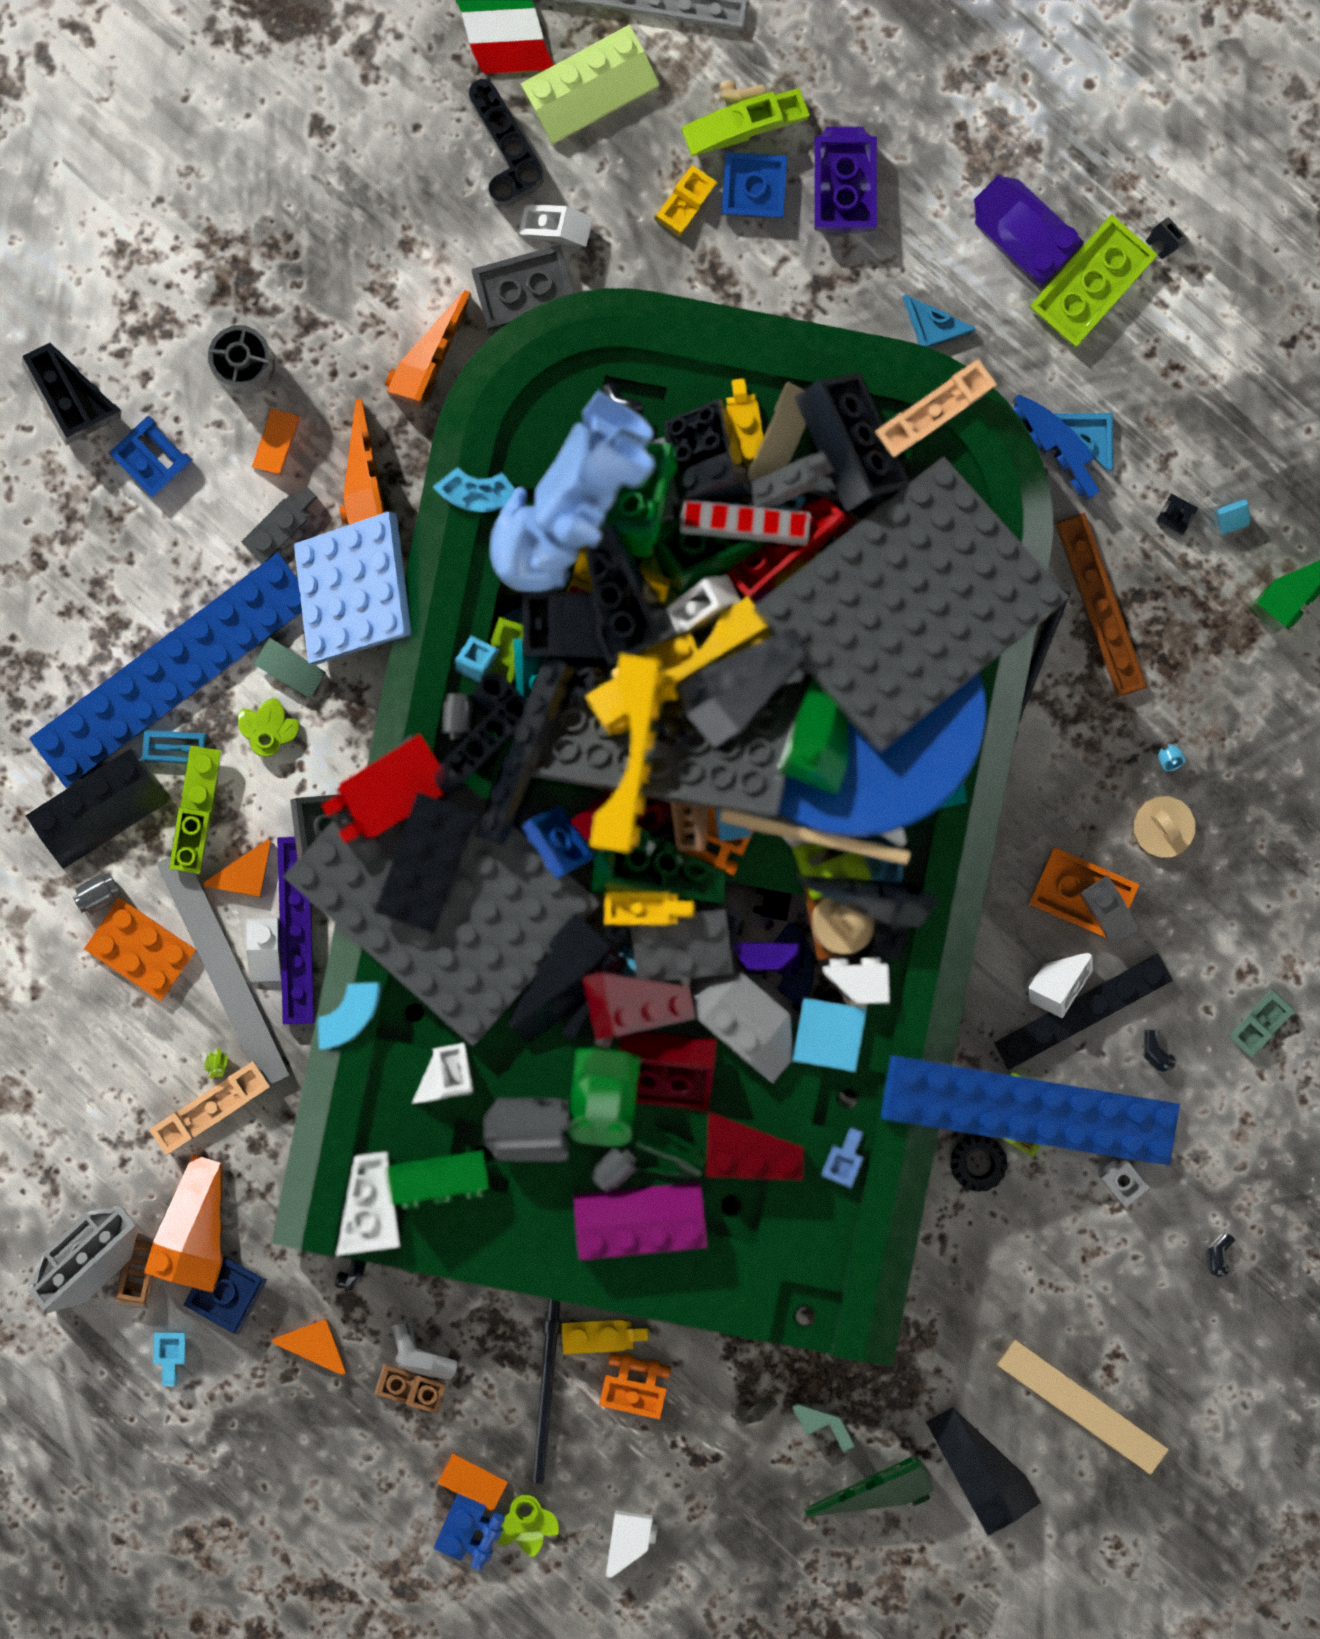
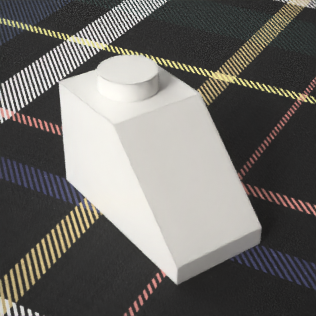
[519,204,593,247]
[665,575,741,636]
[246,918,281,982]
[1027,953,1093,1018]
[606,1510,658,1577]

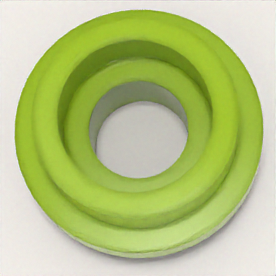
[204,1048,228,1079]

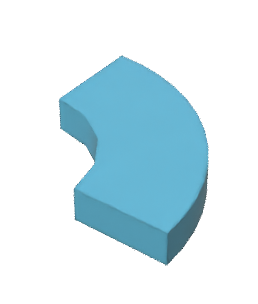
[433,468,515,512]
[318,982,381,1050]

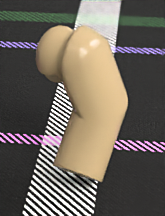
[719,80,766,103]

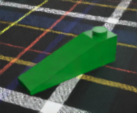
[777,676,848,795]

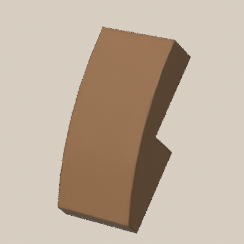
[374,1363,446,1414]

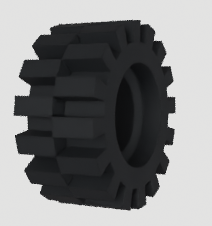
[950,1135,1008,1192]

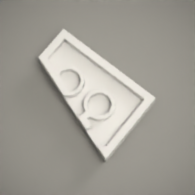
[336,1151,400,1256]

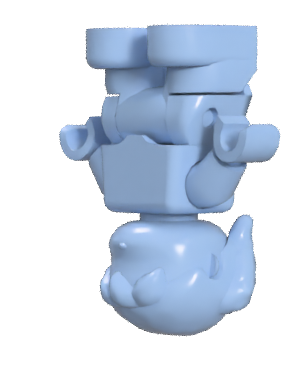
[490,391,655,592]

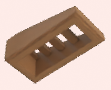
[671,801,708,850]
[115,1240,154,1309]

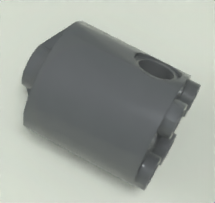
[208,325,275,395]
[484,1097,568,1162]

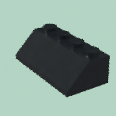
[794,372,910,512]
[25,748,168,869]

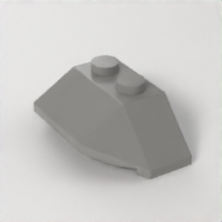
[688,973,793,1083]
[28,1205,139,1314]

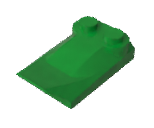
[597,443,678,557]
[568,1048,641,1147]

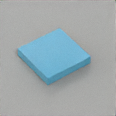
[792,998,866,1072]

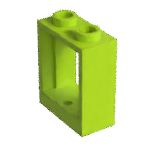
[488,616,523,684]

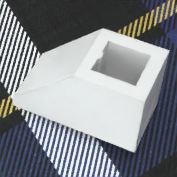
[823,958,889,1004]

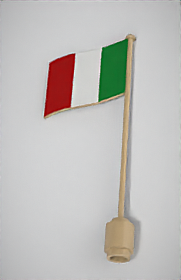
[456,0,554,74]

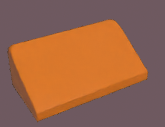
[252,408,301,477]
[437,1453,508,1512]

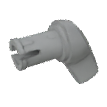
[391,1322,457,1379]

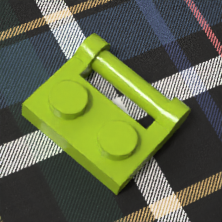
[792,837,872,900]

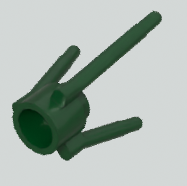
[635,1125,707,1181]

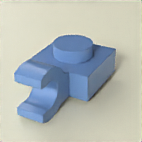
[821,1127,863,1187]

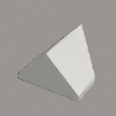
[412,1043,474,1104]

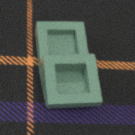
[253,638,326,699]
[1229,988,1295,1058]

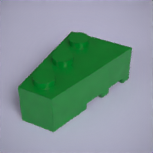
[386,1150,490,1209]

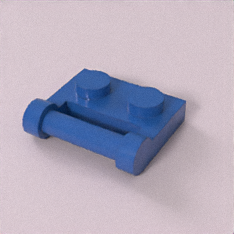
[109,416,193,499]

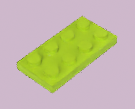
[1029,214,1158,348]

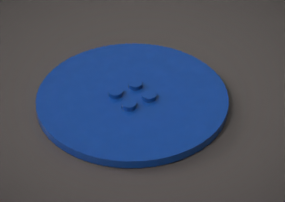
[769,629,986,837]

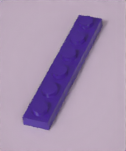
[277,837,315,1024]

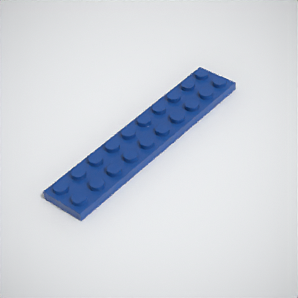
[29,552,302,788]
[881,1055,1180,1166]

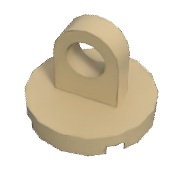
[1133,796,1195,858]
[812,897,875,955]

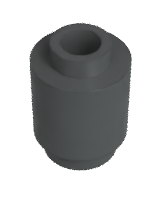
[443,694,475,740]
[73,873,122,915]
[590,1146,637,1193]

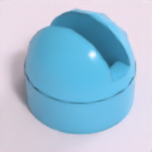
[1158,744,1186,771]

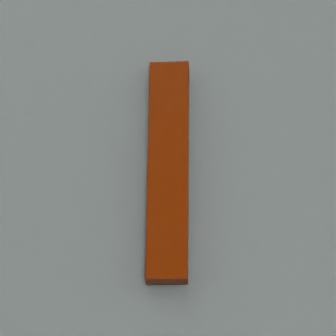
[1055,512,1147,698]

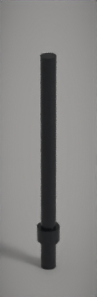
[1014,591,1070,744]
[532,1299,562,1484]

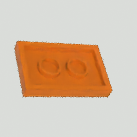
[1028,847,1140,939]
[84,897,197,1001]

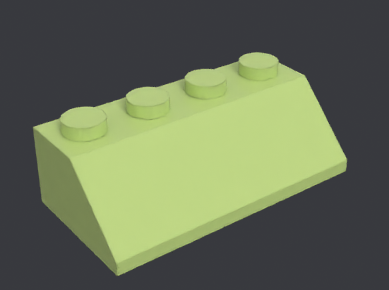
[521,24,659,145]

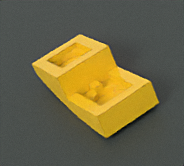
[654,165,717,237]

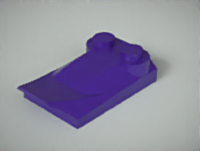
[814,127,877,233]
[973,174,1084,288]
[734,942,805,974]

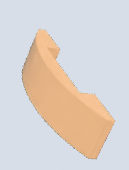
[875,359,997,458]
[149,1061,271,1155]

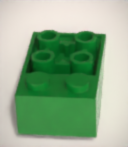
[1249,560,1320,632]

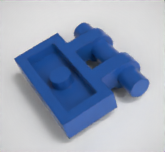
[433,1493,505,1570]

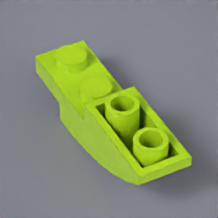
[681,88,810,157]
[169,745,222,874]

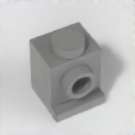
[1099,1158,1150,1208]

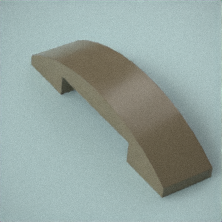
[740,382,806,505]

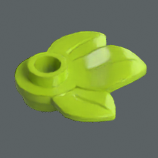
[238,698,300,757]
[498,1494,559,1557]

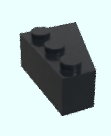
[22,342,122,446]

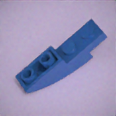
[1012,395,1100,501]

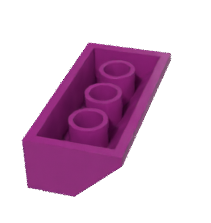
[574,1182,707,1260]

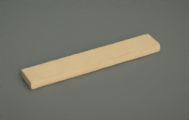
[720,810,910,865]
[997,1339,1169,1475]

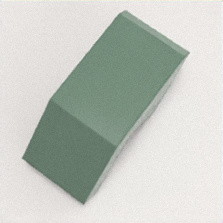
[792,1402,855,1452]

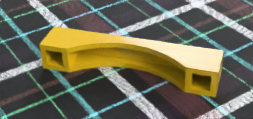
[585,597,771,737]
[590,654,666,852]

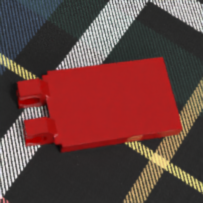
[321,734,447,844]

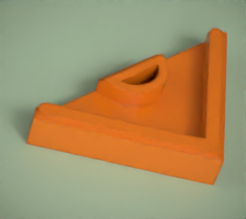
[203,840,272,897]
[272,1318,347,1375]

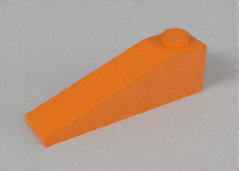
[385,290,472,410]
[339,399,386,525]
[144,1154,223,1292]

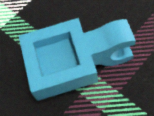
[153,1332,186,1386]

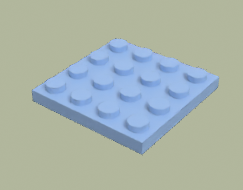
[294,512,412,665]

